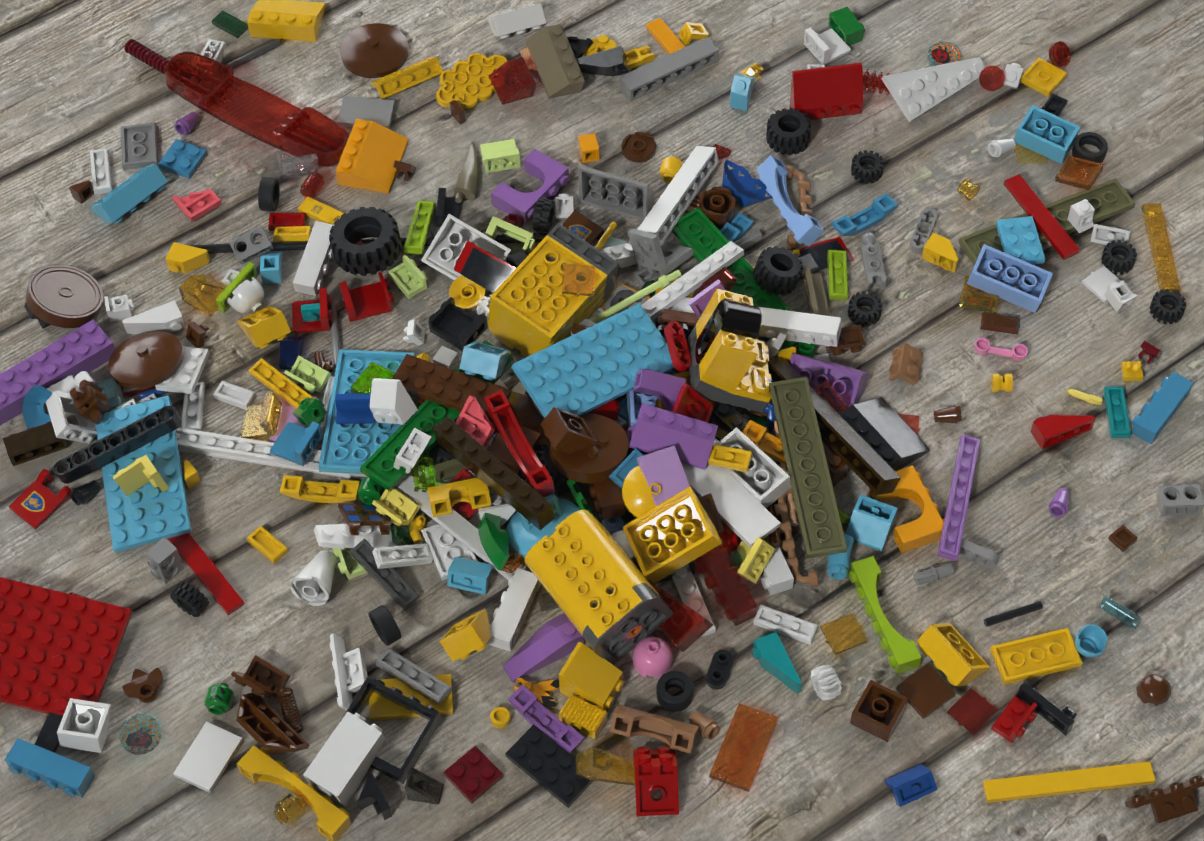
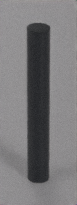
[984,601,1043,627]

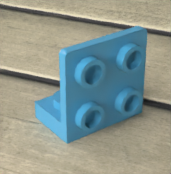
[270,422,322,466]

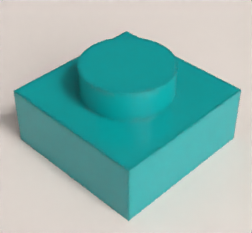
[301,303,320,322]

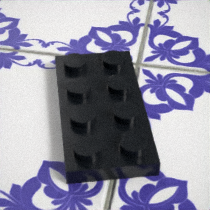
[505,724,596,808]

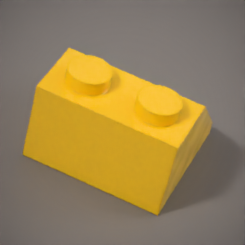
[439,608,491,662]

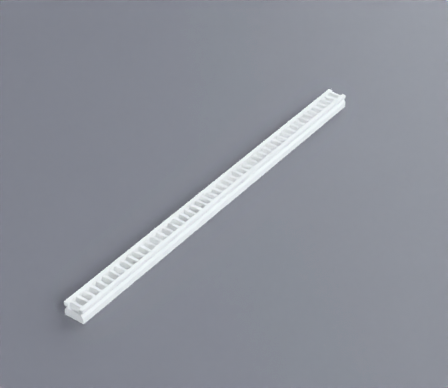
[176,428,498,497]

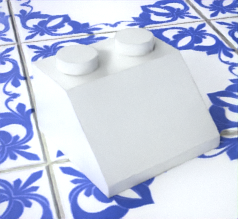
[369,378,418,425]
[57,698,111,753]

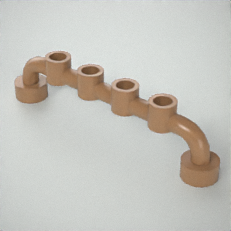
[785,165,812,250]
[774,488,819,587]

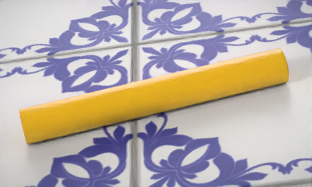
[595,222,618,251]

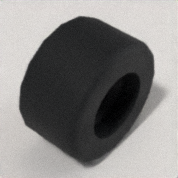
[656,671,694,712]

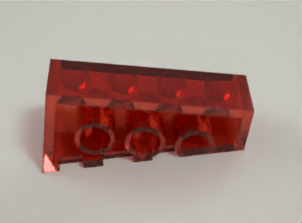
[694,545,757,626]
[646,578,713,652]

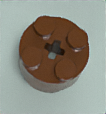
[699,187,736,229]

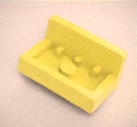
[372,487,421,526]

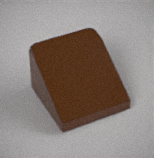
[69,180,94,204]

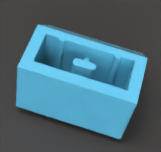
[846,494,898,551]

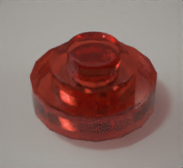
[1049,41,1071,68]
[979,66,1005,91]

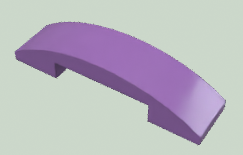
[508,685,584,753]

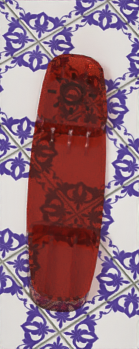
[165,52,349,167]

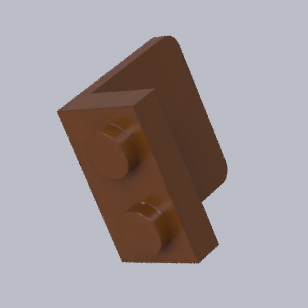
[231,655,291,698]

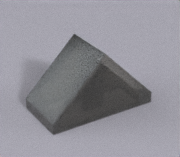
[405,767,444,805]

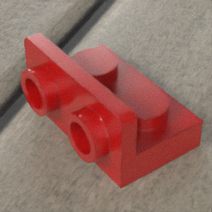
[991,696,1038,743]

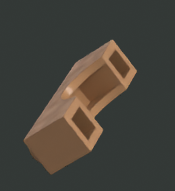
[609,705,699,754]

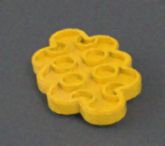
[436,53,509,109]

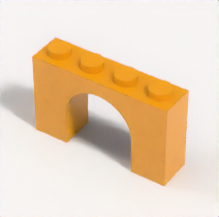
[868,466,944,553]

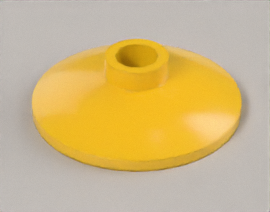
[449,276,486,309]

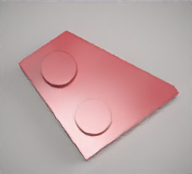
[172,189,222,222]
[456,395,495,447]

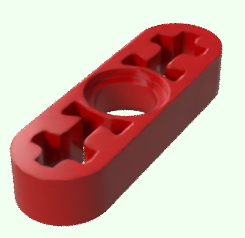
[664,321,692,372]

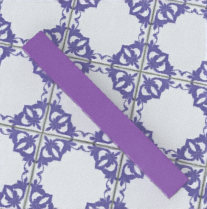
[937,434,980,562]

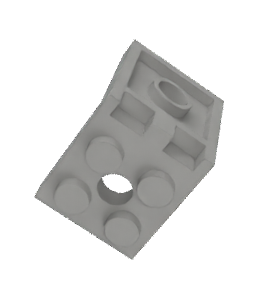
[628,228,694,276]

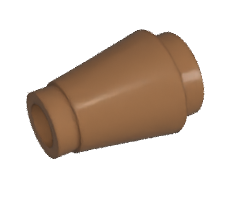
[689,711,720,740]

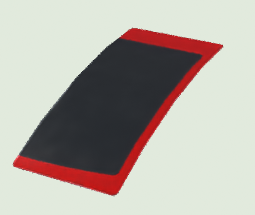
[798,237,854,279]
[454,241,516,293]

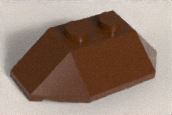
[236,693,310,754]

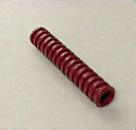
[124,39,193,86]

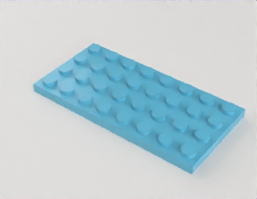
[511,303,675,418]
[319,349,414,474]
[96,396,192,553]

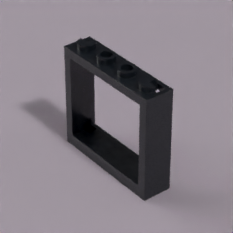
[339,677,441,784]

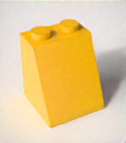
[559,642,625,710]

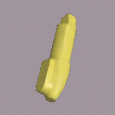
[1067,389,1102,405]

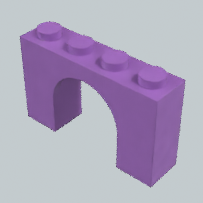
[491,149,569,224]
[627,368,686,449]

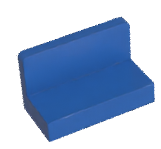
[335,393,375,424]
[884,764,937,807]

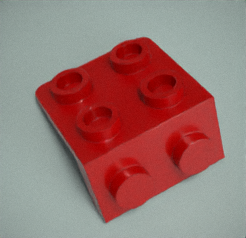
[292,288,333,333]

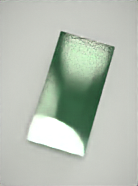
[212,10,248,38]

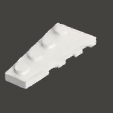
[314,521,398,550]

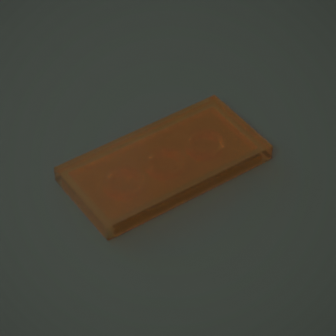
[709,703,778,792]

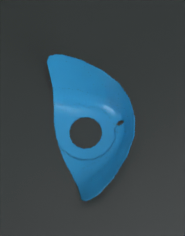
[22,385,52,429]

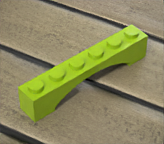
[848,556,922,674]

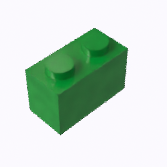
[828,7,865,46]

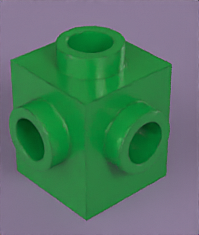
[292,397,328,427]

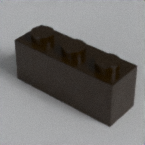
[3,421,69,466]

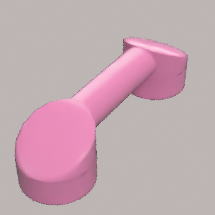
[974,338,1028,361]

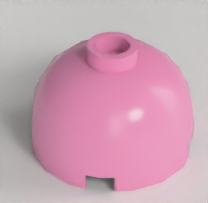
[632,636,673,678]

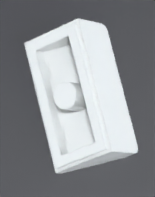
[1090,224,1131,245]

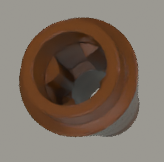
[934,405,962,424]

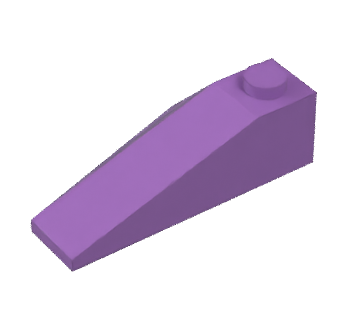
[790,353,869,409]
[503,613,584,683]

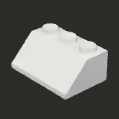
[487,3,546,39]

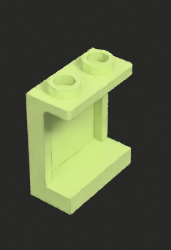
[485,216,536,255]

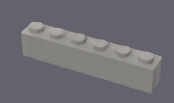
[620,37,719,102]

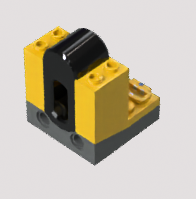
[687,289,772,412]

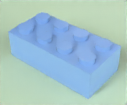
[966,244,1053,313]

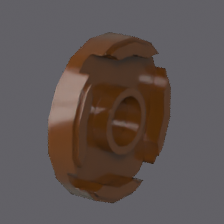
[621,132,657,163]

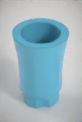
[827,534,854,580]

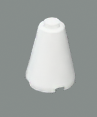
[291,550,337,606]

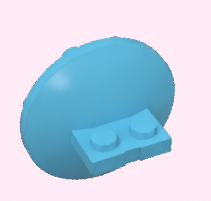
[506,493,580,558]

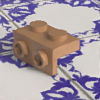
[889,343,923,386]

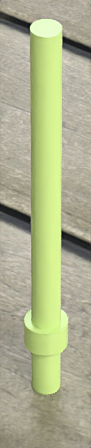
[589,270,682,324]

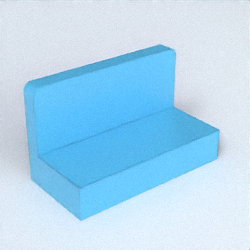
[447,557,493,595]

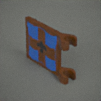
[338,503,391,535]

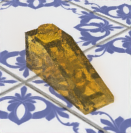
[576,747,635,786]

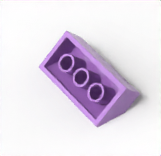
[629,403,718,470]

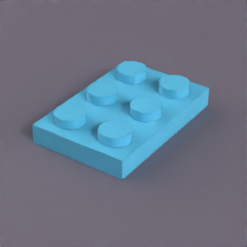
[996,216,1045,265]

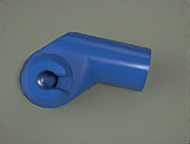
[764,403,776,431]

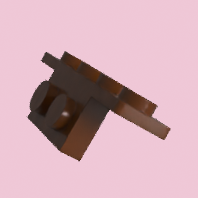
[1125,775,1204,823]

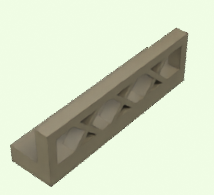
[802,265,830,316]

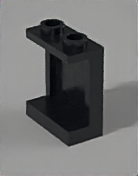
[428,297,488,351]

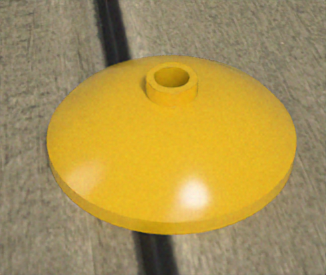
[622,465,661,518]

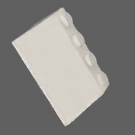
[421,214,513,295]

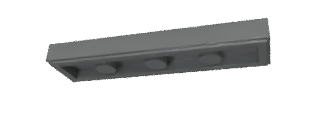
[349,538,420,611]

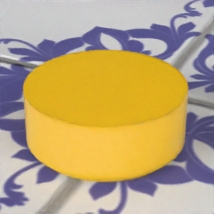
[490,707,511,729]

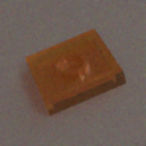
[1055,156,1103,190]

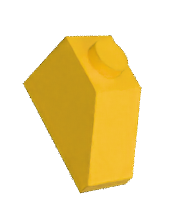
[165,242,210,274]

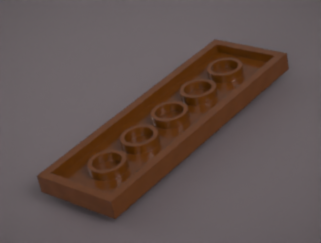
[392,354,511,423]

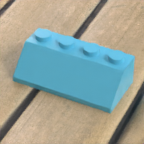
[90,164,168,224]

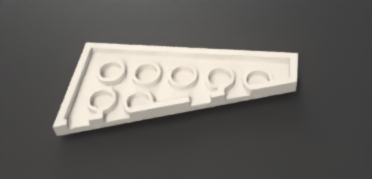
[881,57,989,122]

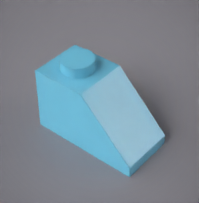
[730,73,756,111]

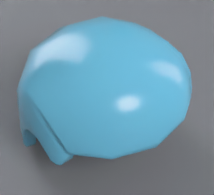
[1075,624,1108,658]

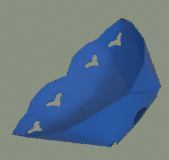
[722,159,773,207]

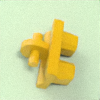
[739,62,764,84]

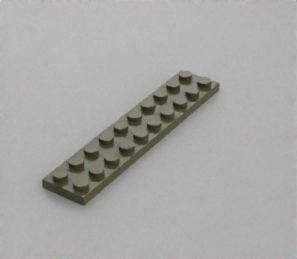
[959,178,1135,265]
[769,377,847,558]

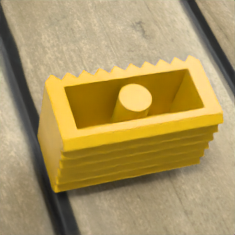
[559,695,608,740]

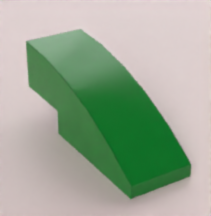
[478,512,509,571]

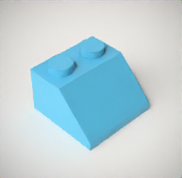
[459,342,511,380]

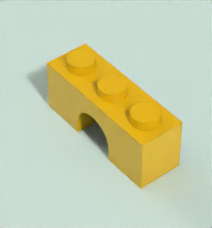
[427,477,492,517]

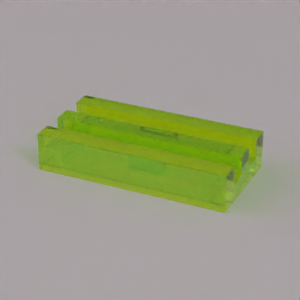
[413,457,435,492]

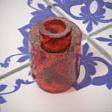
[300,172,325,198]

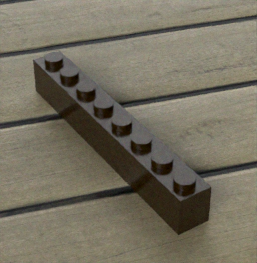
[433,416,555,530]

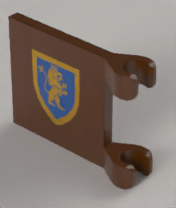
[562,210,604,245]

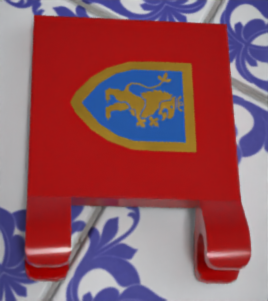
[8,469,72,530]

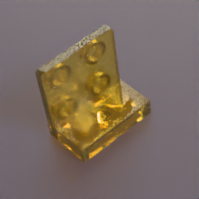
[241,391,283,439]

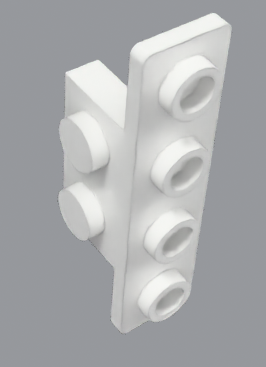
[330,633,368,711]

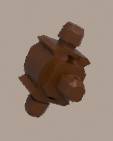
[70,380,112,424]

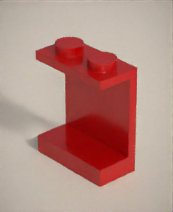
[339,272,394,322]

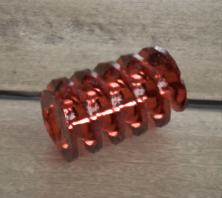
[863,69,890,95]

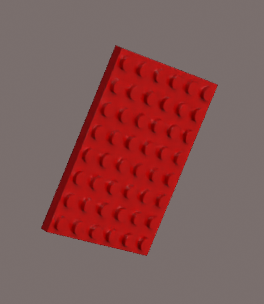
[0,577,133,715]

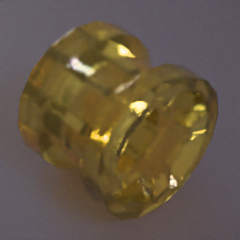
[957,178,980,201]

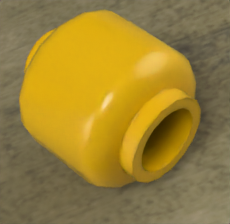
[659,156,683,183]

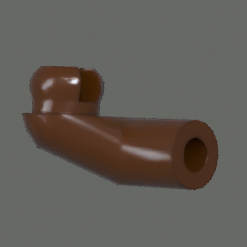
[314,351,335,373]

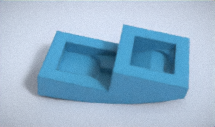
[720,212,754,243]

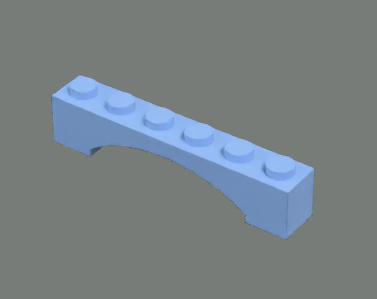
[756,155,825,246]

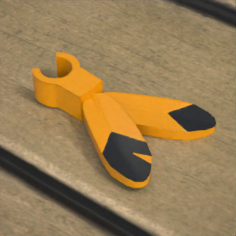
[514,678,560,709]

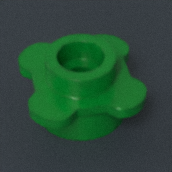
[796,342,816,358]

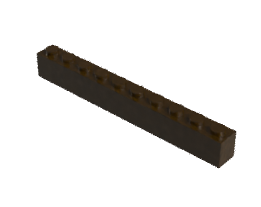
[768,357,901,495]

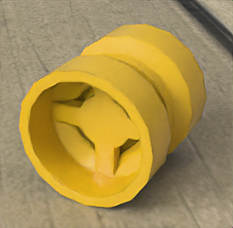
[991,373,1013,393]

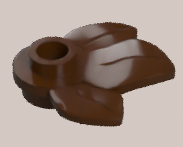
[122,668,163,703]

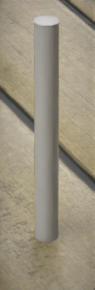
[329,305,340,369]

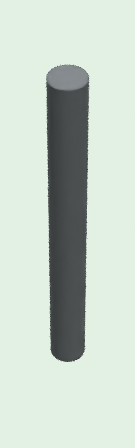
[219,39,281,74]

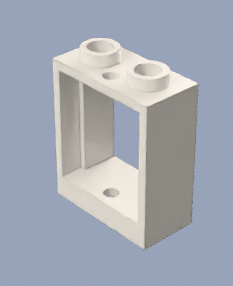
[46,390,97,444]

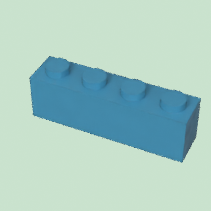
[1131,372,1193,445]
[4,738,95,798]

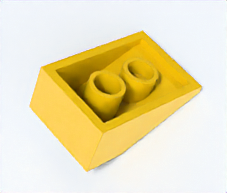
[236,305,291,349]

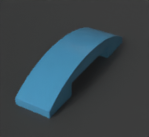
[831,193,898,236]

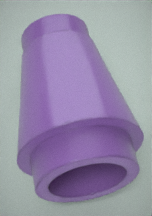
[175,112,199,135]
[1048,488,1069,517]

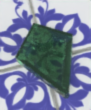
[391,523,414,546]

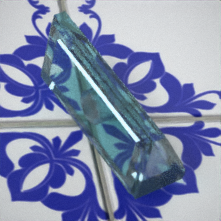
[1100,596,1142,629]

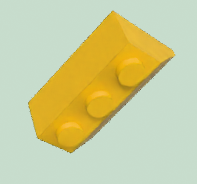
[916,623,990,687]

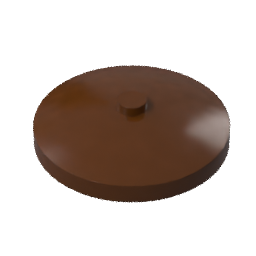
[340,23,409,78]
[108,331,184,389]

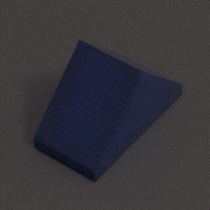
[279,336,304,370]

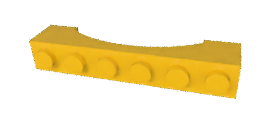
[237,745,351,841]

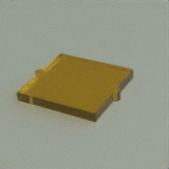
[1014,143,1048,164]
[562,263,595,297]
[820,614,867,655]

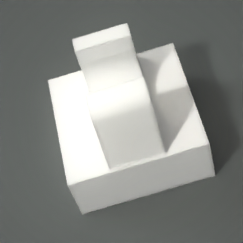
[403,319,425,346]

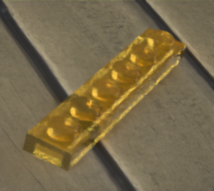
[1141,203,1181,294]

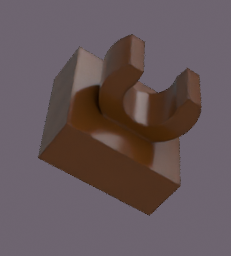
[393,160,416,181]
[186,322,209,348]

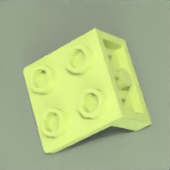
[480,139,521,173]

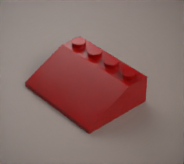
[789,62,863,120]

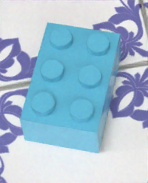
[1014,105,1080,164]

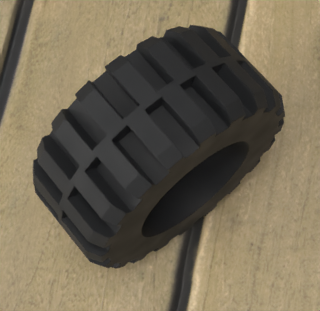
[329,207,402,276]

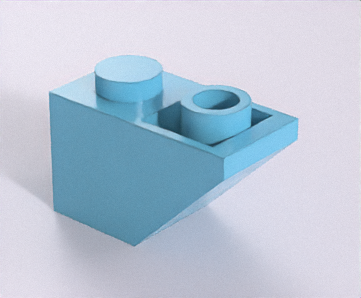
[260,252,283,284]

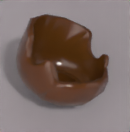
[1136,674,1171,706]

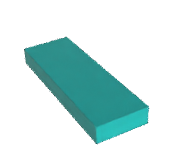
[1103,387,1131,438]

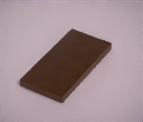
[508,392,550,450]

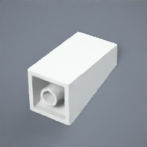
[303,712,385,808]

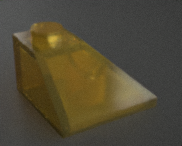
[179,274,227,317]

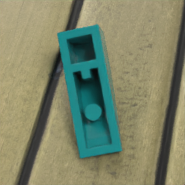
[751,632,802,694]

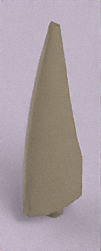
[454,141,478,203]

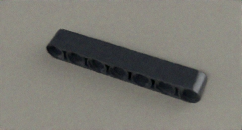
[53,406,182,484]

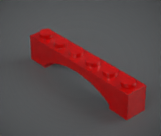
[484,390,555,498]

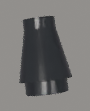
[70,480,100,506]

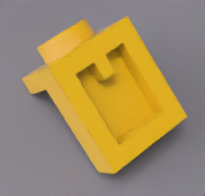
[679,22,708,46]

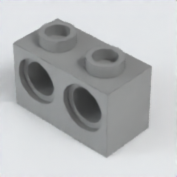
[229,226,274,265]
[1156,483,1204,516]
[146,537,184,584]

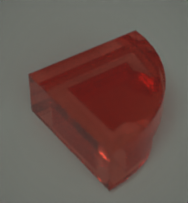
[713,144,731,159]

